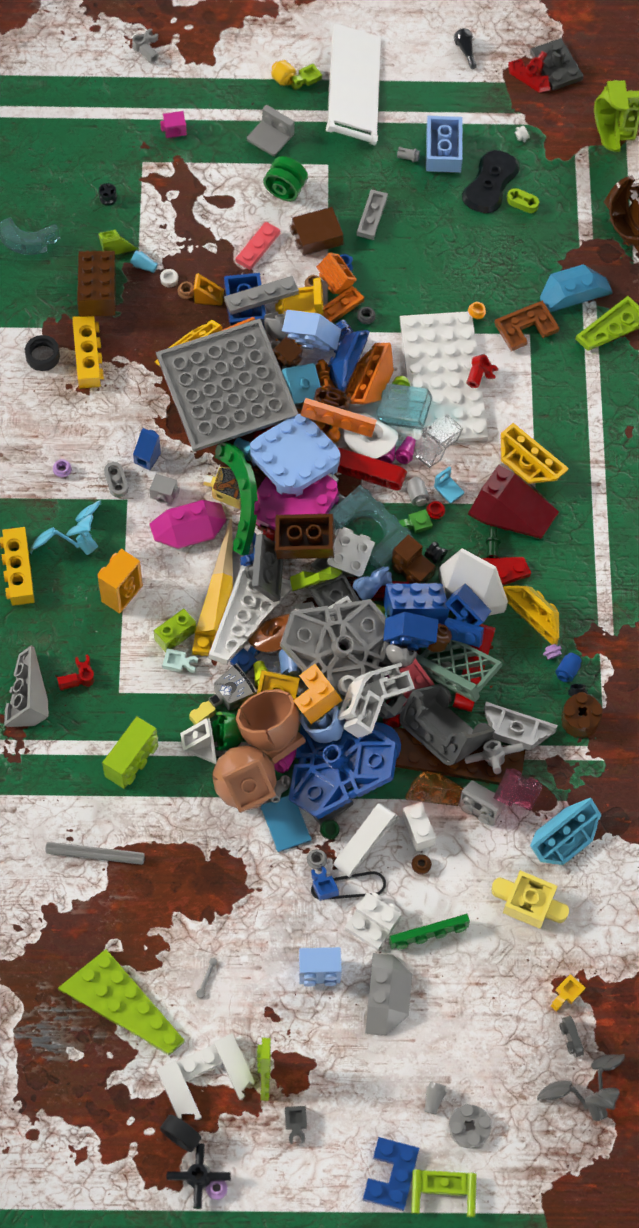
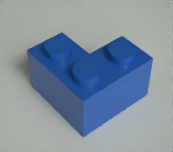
[445,583,491,626]

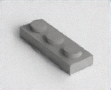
[357,189,388,240]

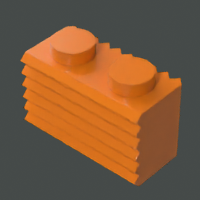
[316,253,357,294]

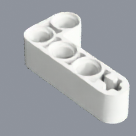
[333,803,399,877]

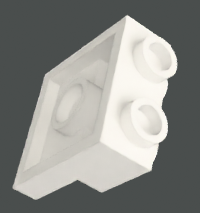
[344,892,401,951]

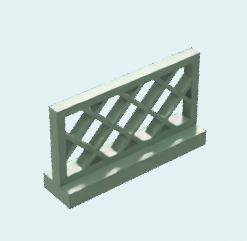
[416,640,503,702]

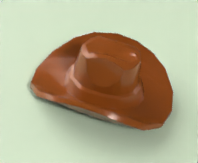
[248,613,290,652]

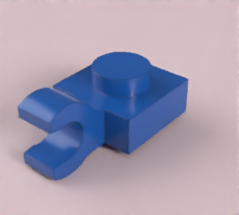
[230,645,261,675]

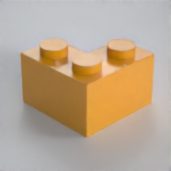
[293,664,343,724]

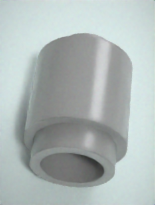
[407,477,430,506]

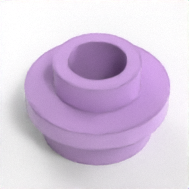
[53,459,72,478]
[543,644,562,660]
[206,1181,227,1200]

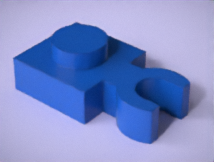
[311,866,339,901]

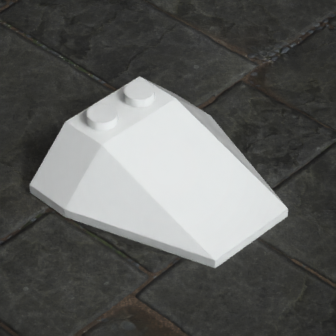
[439,548,508,616]

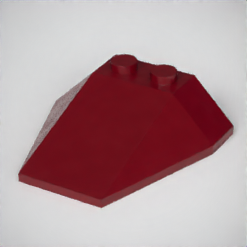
[468,463,559,539]

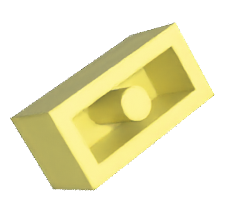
[189,700,216,725]

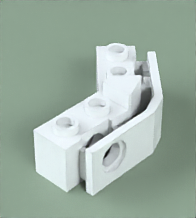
[337,663,415,738]

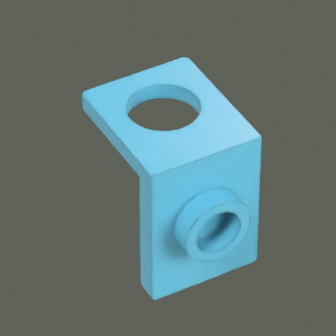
[434,466,464,504]

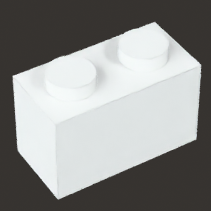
[402,802,436,852]

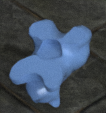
[353,566,392,600]

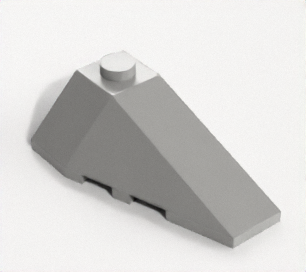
[4,645,49,727]

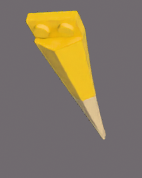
[192,519,233,656]

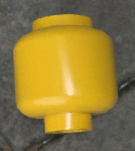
[271,60,296,86]

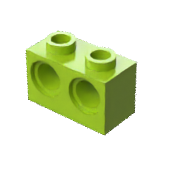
[153,609,196,653]

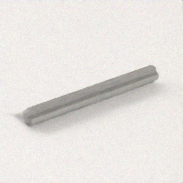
[45,842,145,865]

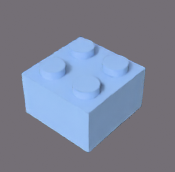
[299,947,341,987]

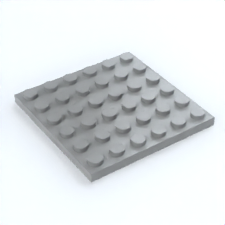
[156,318,298,452]

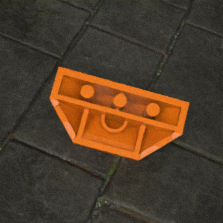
[345,343,394,404]

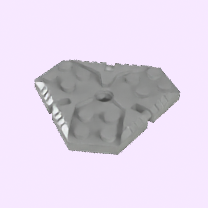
[280,599,389,708]

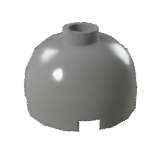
[264,311,288,342]

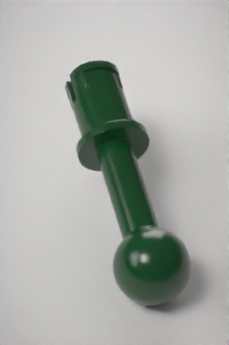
[486,526,501,558]

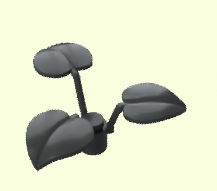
[537,1054,625,1121]

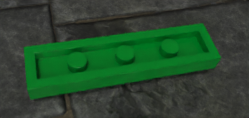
[389,914,470,950]

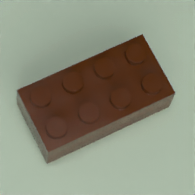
[77,250,116,317]

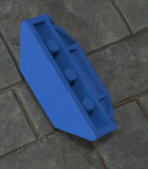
[328,330,370,392]

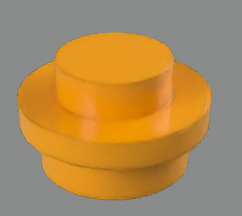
[468,302,486,319]

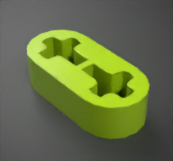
[507,188,539,213]

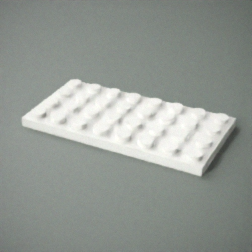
[400,312,488,445]

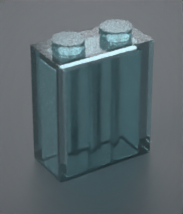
[376,383,433,430]

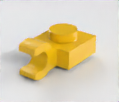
[551,974,585,1012]

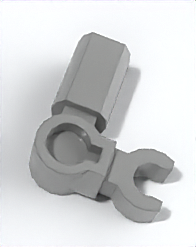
[132,28,159,64]

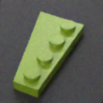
[576,296,639,351]
[257,1038,271,1101]

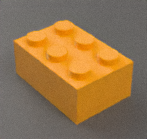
[98,549,143,614]

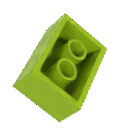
[102,717,159,789]

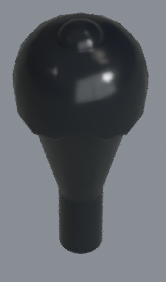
[454,28,477,69]

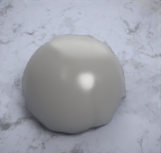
[386,644,418,667]

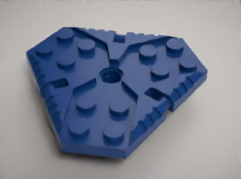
[289,719,398,819]

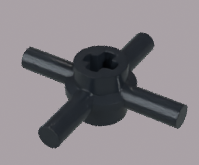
[167,1143,231,1209]

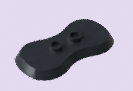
[462,150,520,213]

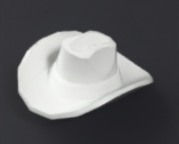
[344,413,398,458]

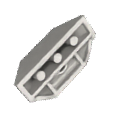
[365,953,412,1036]

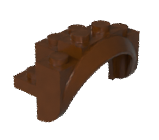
[604,175,639,253]

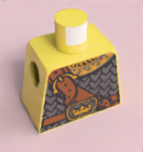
[203,467,241,509]

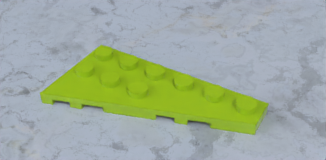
[58,949,185,1055]

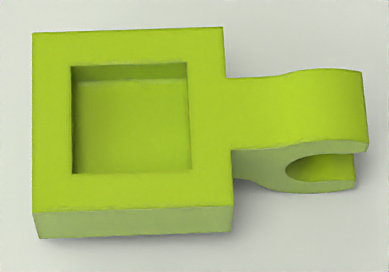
[291,64,322,90]

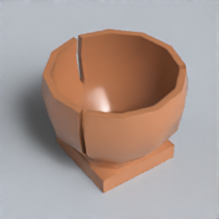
[236,689,306,764]
[212,745,277,813]

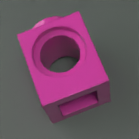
[160,111,187,138]

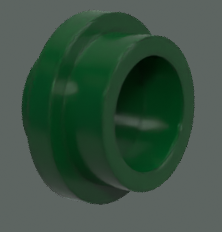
[320,819,340,839]

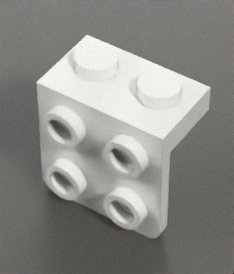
[327,527,375,577]

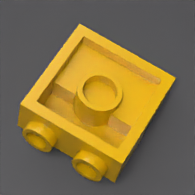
[257,670,300,700]

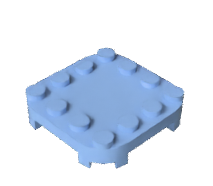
[250,414,340,496]

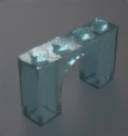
[328,485,413,569]

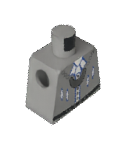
[209,663,257,711]

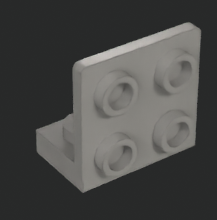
[247,105,295,156]

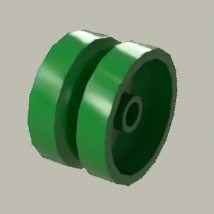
[263,156,308,201]

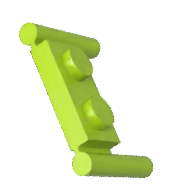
[411,1169,477,1218]

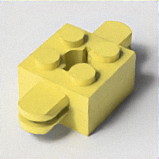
[491,870,569,929]

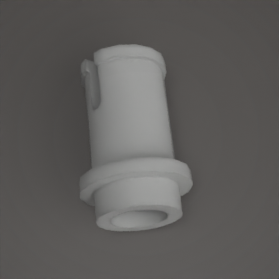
[397,147,420,162]

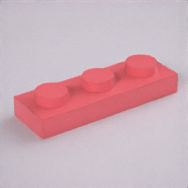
[236,221,280,270]

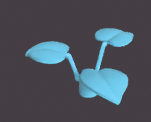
[30,500,102,555]

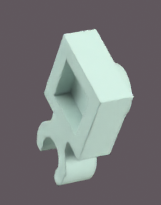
[162,648,198,673]

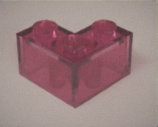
[493,768,542,811]

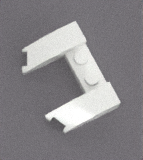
[156,1033,255,1120]

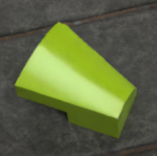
[290,567,342,591]

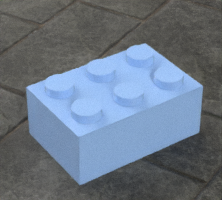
[426,116,462,172]
[282,310,341,352]

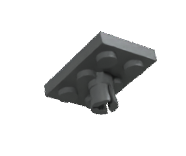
[530,38,584,91]
[245,534,283,602]

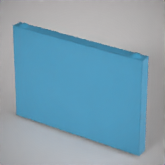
[260,795,311,852]

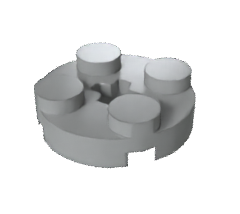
[449,1104,491,1148]

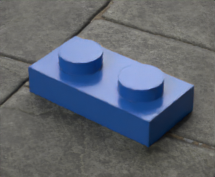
[445,617,484,647]

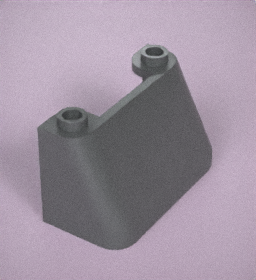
[400,683,495,765]

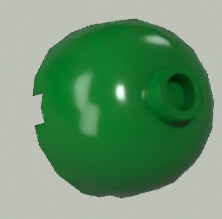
[212,711,243,751]

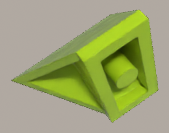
[98,230,139,255]

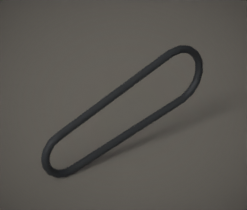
[311,871,386,899]

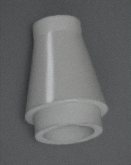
[424,1082,447,1115]

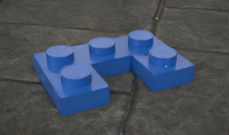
[363,1137,419,1211]

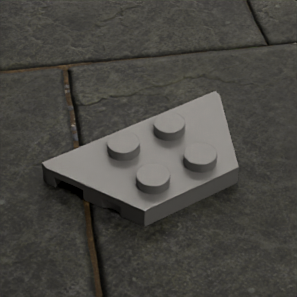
[484,702,558,751]

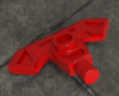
[508,51,551,93]

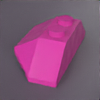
[149,500,227,549]

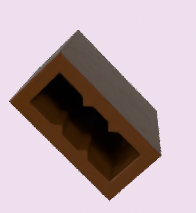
[289,207,344,256]

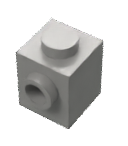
[150,474,180,504]

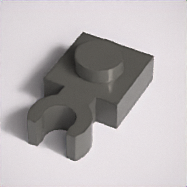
[285,1106,307,1144]

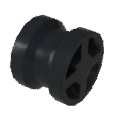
[99,183,117,206]
[424,541,448,565]

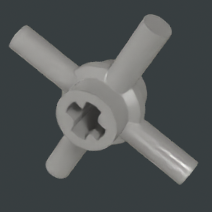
[465,738,524,774]

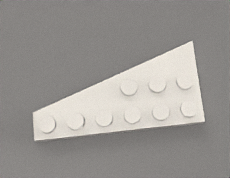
[208,565,292,664]

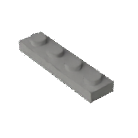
[224,276,299,315]

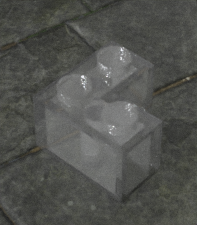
[413,414,463,468]

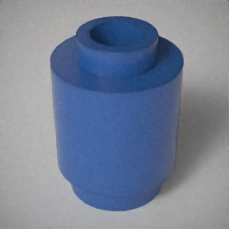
[555,653,582,682]

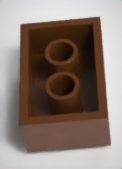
[275,514,335,559]

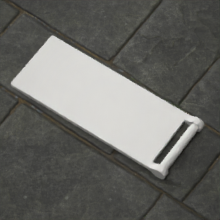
[326,23,381,145]

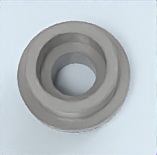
[307,849,327,869]

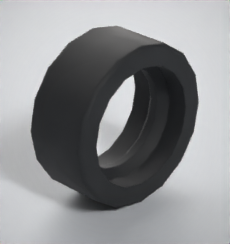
[24,335,60,371]
[160,1115,201,1152]

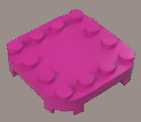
[254,475,339,530]

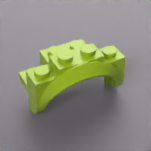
[594,80,639,152]

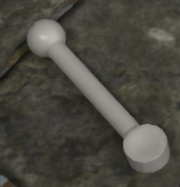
[196,958,217,998]

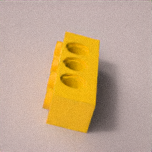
[72,316,104,389]
[0,527,35,606]

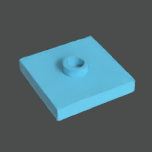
[282,363,321,404]

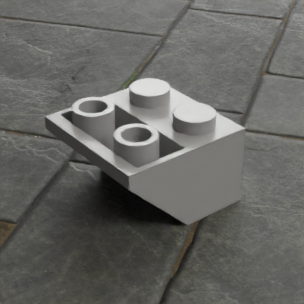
[459,780,507,826]

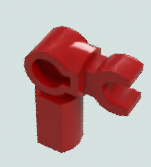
[466,354,498,388]
[57,654,95,691]

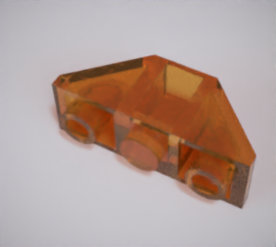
[405,772,464,806]

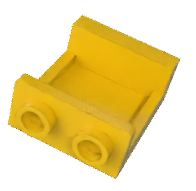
[275,278,324,316]

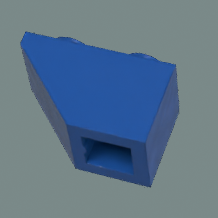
[133,428,161,470]

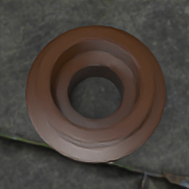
[411,854,432,874]

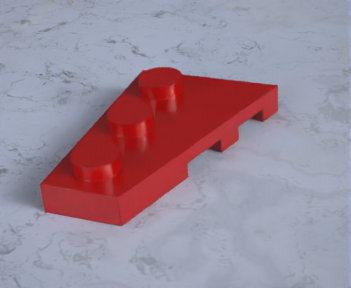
[481,557,531,586]

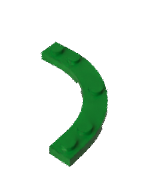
[215,441,258,556]

